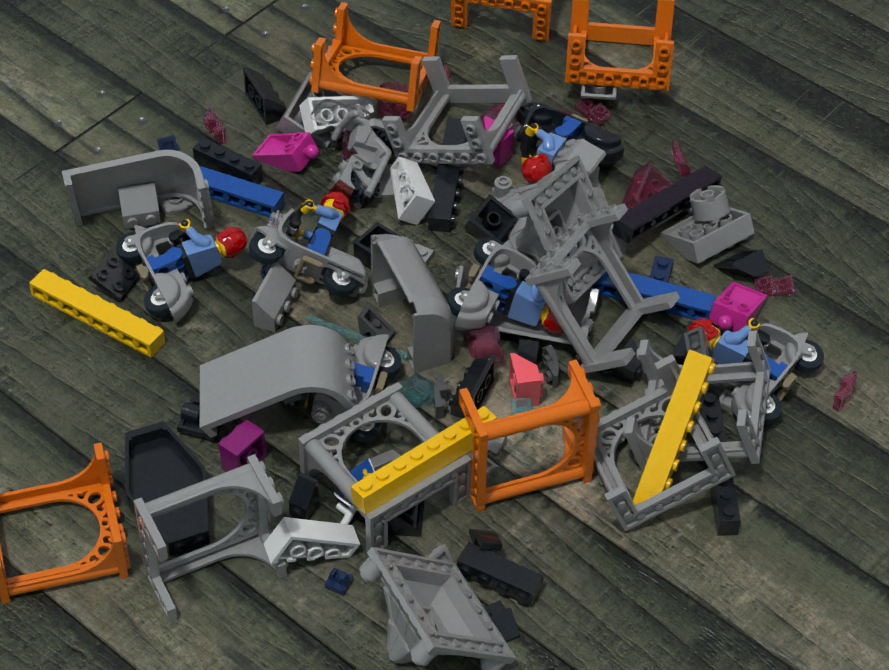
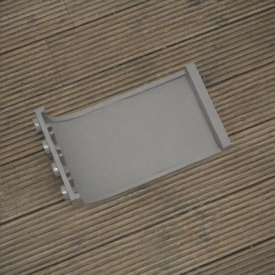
[62,150,214,230]
[200,325,357,438]

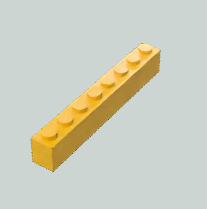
[29,269,165,358]
[633,350,716,505]
[351,406,497,515]

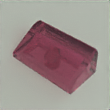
[671,140,693,177]

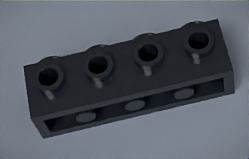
[193,138,263,184]
[457,542,544,606]

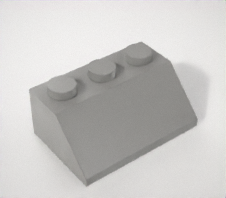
[252,262,298,332]

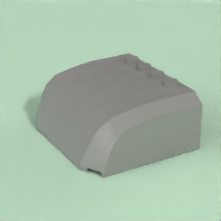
[371,234,454,374]

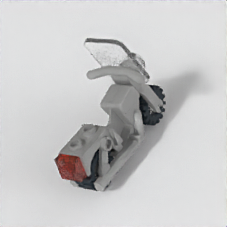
[311,99,393,208]

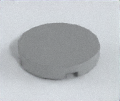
[158,197,193,215]

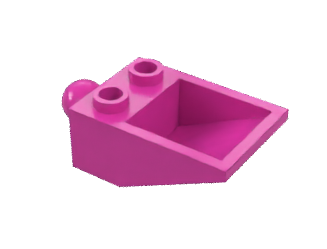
[252,132,319,172]
[709,281,768,332]

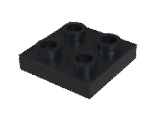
[88,251,139,302]
[177,397,223,441]

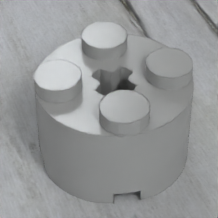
[690,185,730,224]

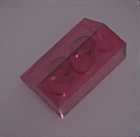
[621,162,673,209]

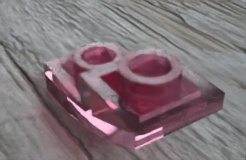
[574,98,612,123]
[203,109,226,145]
[754,275,796,297]
[833,371,857,412]

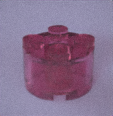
[376,81,410,118]
[467,325,504,363]

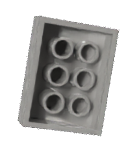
[276,72,346,148]
[660,208,754,264]

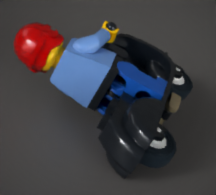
[510,102,624,184]

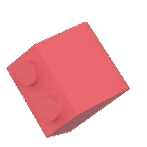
[509,353,544,408]

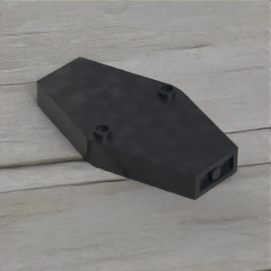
[125,421,210,555]

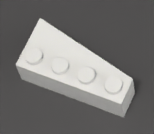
[299,96,374,136]
[390,156,435,225]
[264,517,360,564]

